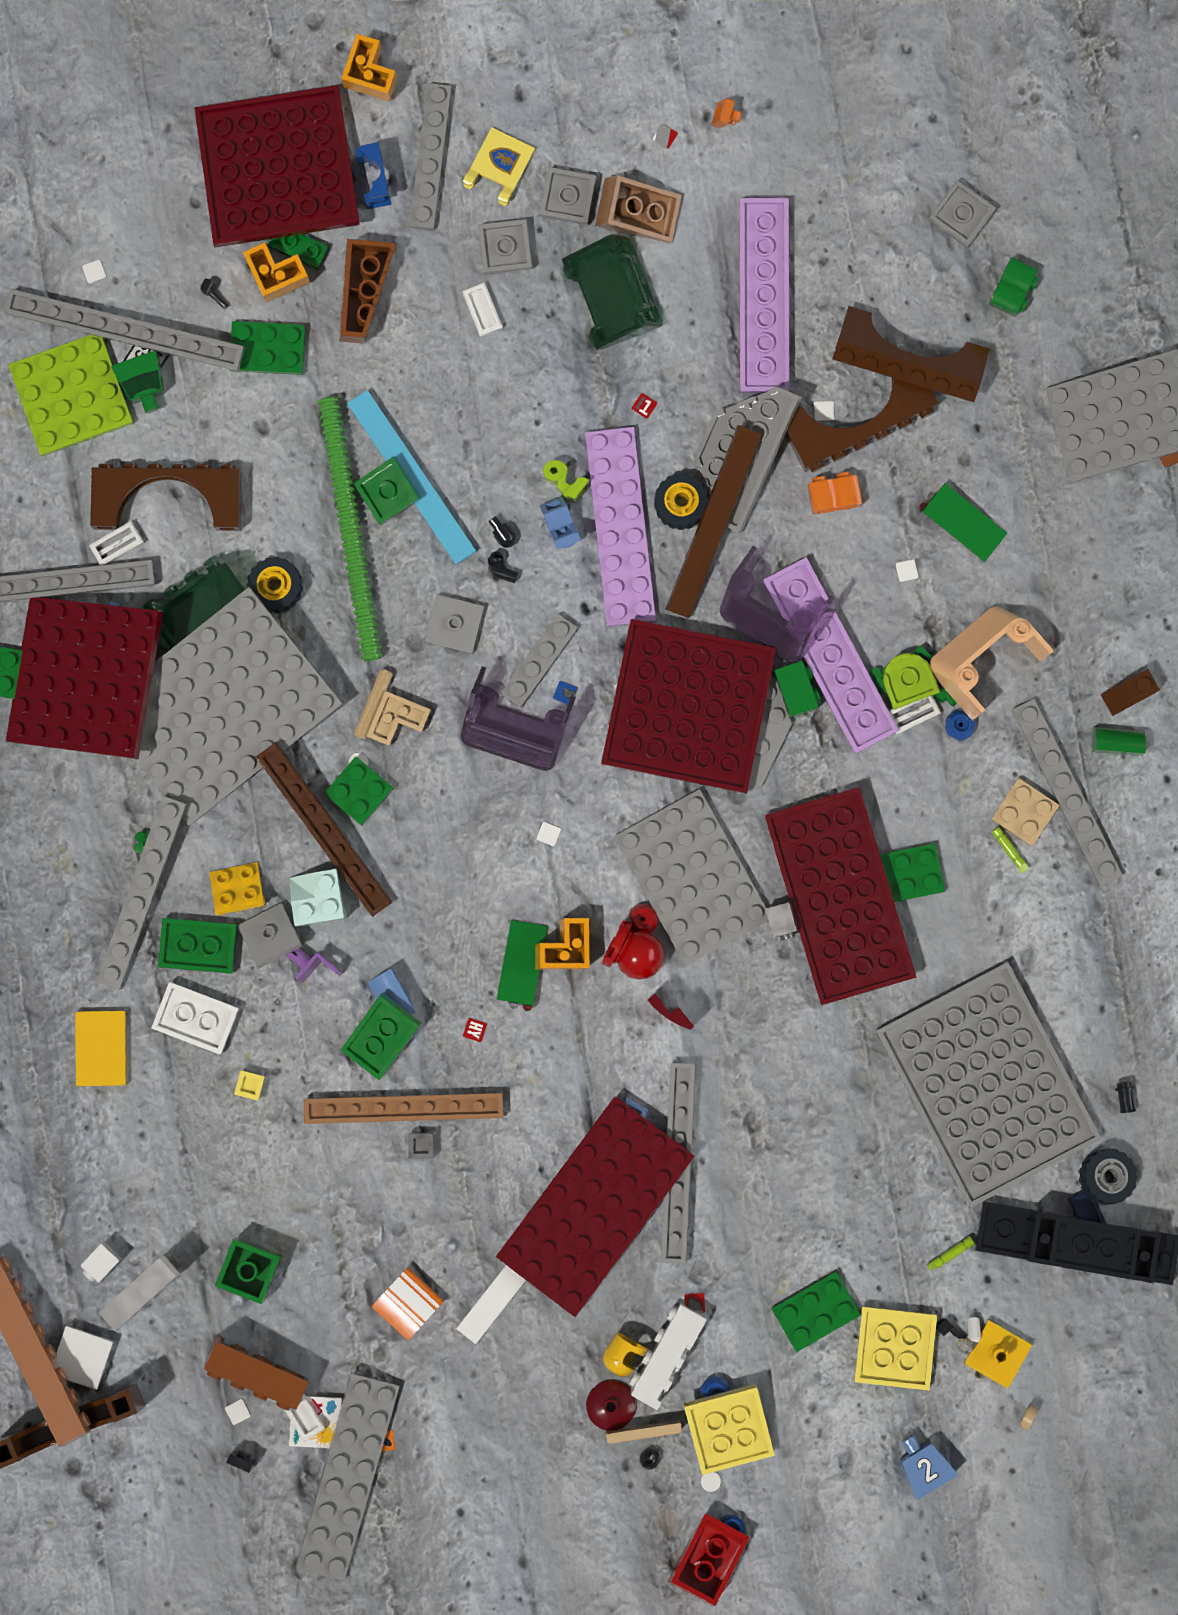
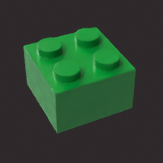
[215,1237,283,1304]

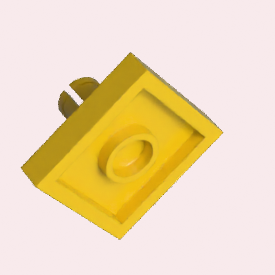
[963,1319,1032,1389]

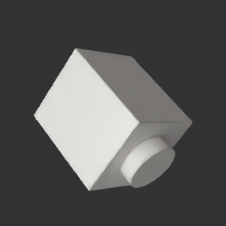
[81,1242,122,1283]

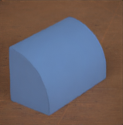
[367,969,416,1015]

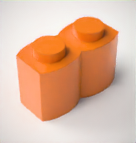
[807,472,862,515]

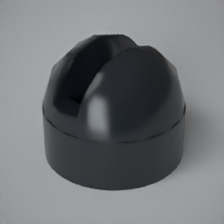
[640,1448,660,1470]

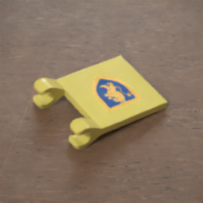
[463,127,535,206]

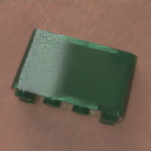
[143,555,245,652]

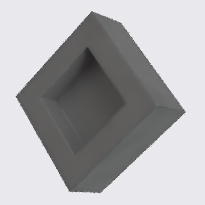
[408,1133,434,1159]

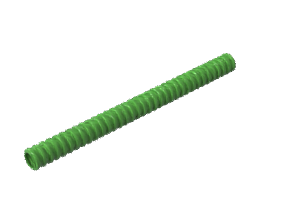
[317,397,383,661]

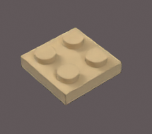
[990,778,1060,847]

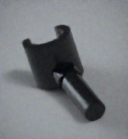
[200,278,228,309]
[936,1319,969,1344]

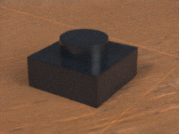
[226,1449,256,1473]

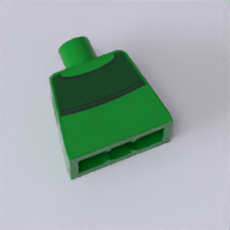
[111,351,165,413]

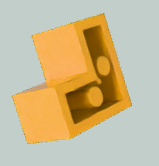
[341,33,397,102]
[243,242,310,303]
[535,918,590,970]

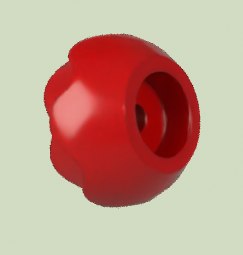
[627,904,659,933]

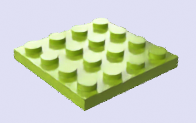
[8,335,134,457]

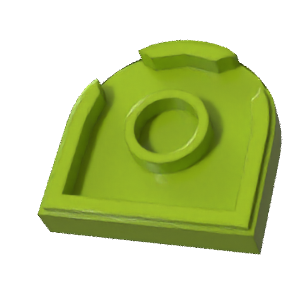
[883,653,940,710]

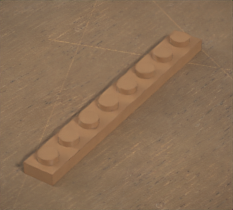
[304,1093,504,1124]

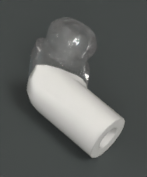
[956,1317,981,1354]

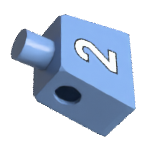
[900,1434,958,1500]

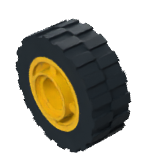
[654,473,709,530]
[247,557,303,614]

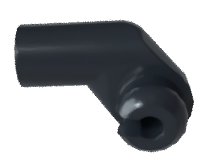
[488,551,518,584]

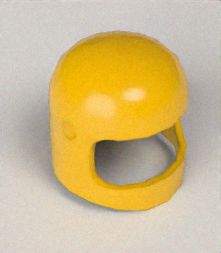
[602,1332,648,1377]

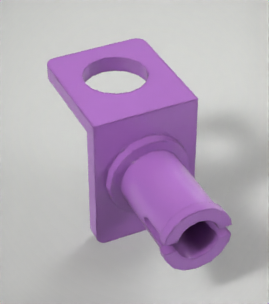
[286,948,342,983]

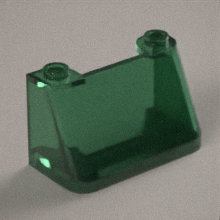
[562,234,663,350]

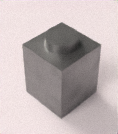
[765,902,799,941]

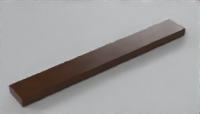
[665,425,762,618]
[256,742,392,917]

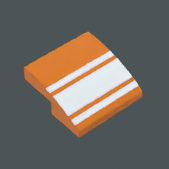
[372,1267,444,1340]

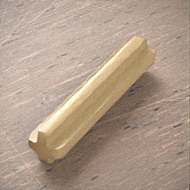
[354,669,393,739]

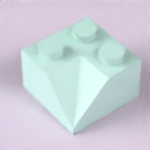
[289,869,346,927]

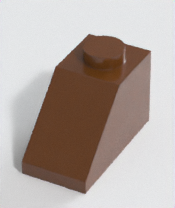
[1100,669,1160,716]

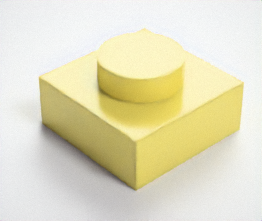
[234,1070,266,1101]

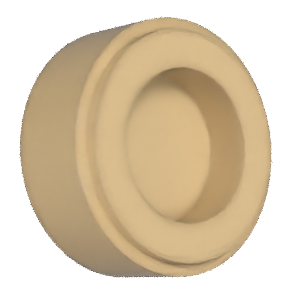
[1019,1404,1039,1431]

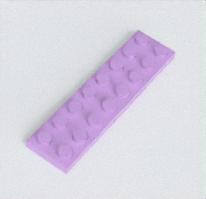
[739,198,789,393]
[585,427,656,627]
[763,557,899,754]

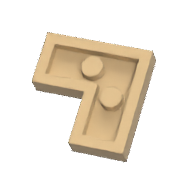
[366,691,431,746]

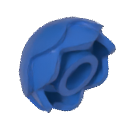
[945,710,976,741]
[700,1376,731,1398]

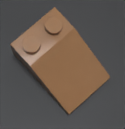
[595,175,682,243]

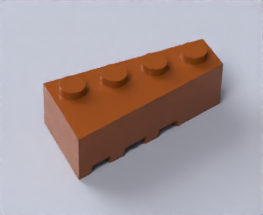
[339,239,396,344]
[204,1334,309,1411]

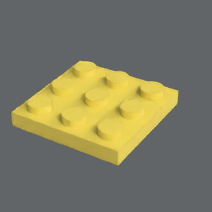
[854,1306,937,1391]
[683,1384,775,1475]

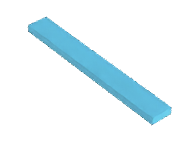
[347,390,476,565]

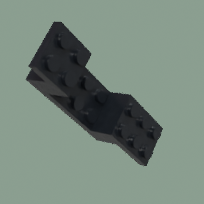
[974,1201,1178,1285]

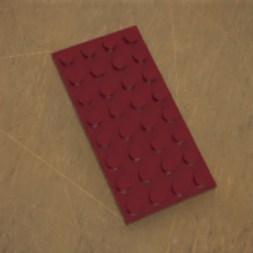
[764,787,917,1005]
[496,1096,695,1318]

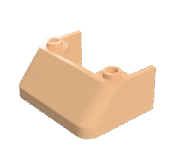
[929,607,1054,721]

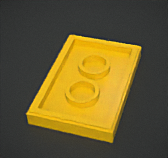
[75,1011,127,1086]

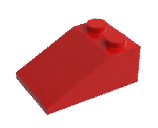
[667,1513,750,1606]

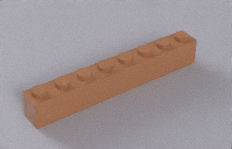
[0,1254,91,1447]

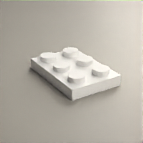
[151,982,240,1055]

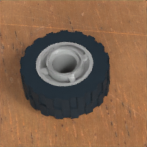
[1079,1149,1138,1205]

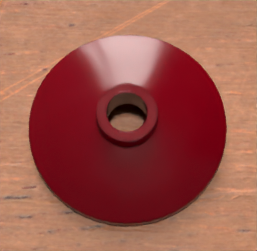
[586,1380,636,1431]

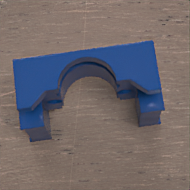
[355,142,391,209]

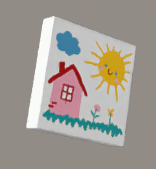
[289,1395,343,1448]

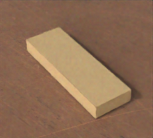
[606,1420,682,1444]

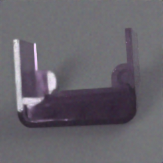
[719,545,838,663]
[460,666,576,771]

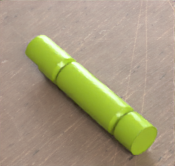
[991,827,1029,874]
[926,1236,975,1271]

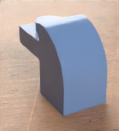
[539,497,581,549]

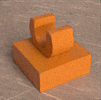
[711,98,742,128]

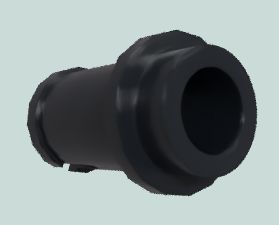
[1115,1081,1136,1113]

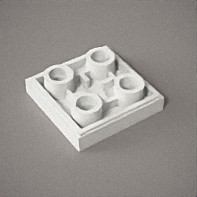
[55,1325,114,1390]

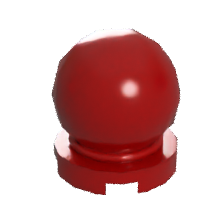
[601,919,664,980]

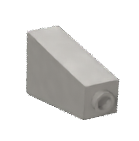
[99,1251,186,1331]

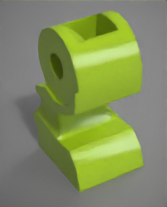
[543,460,590,503]

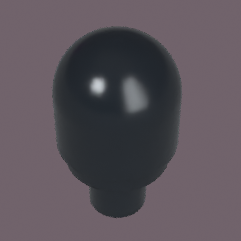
[488,516,517,548]

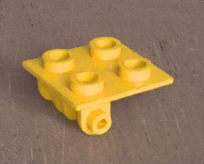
[209,862,266,916]

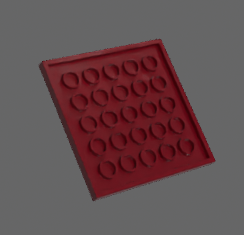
[194,85,360,248]
[6,597,163,759]
[601,619,776,794]

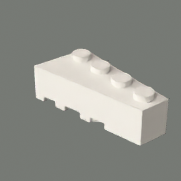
[629,1303,707,1410]

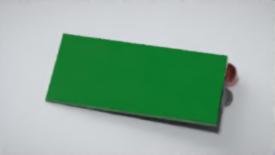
[919,483,1007,562]
[496,920,548,1011]

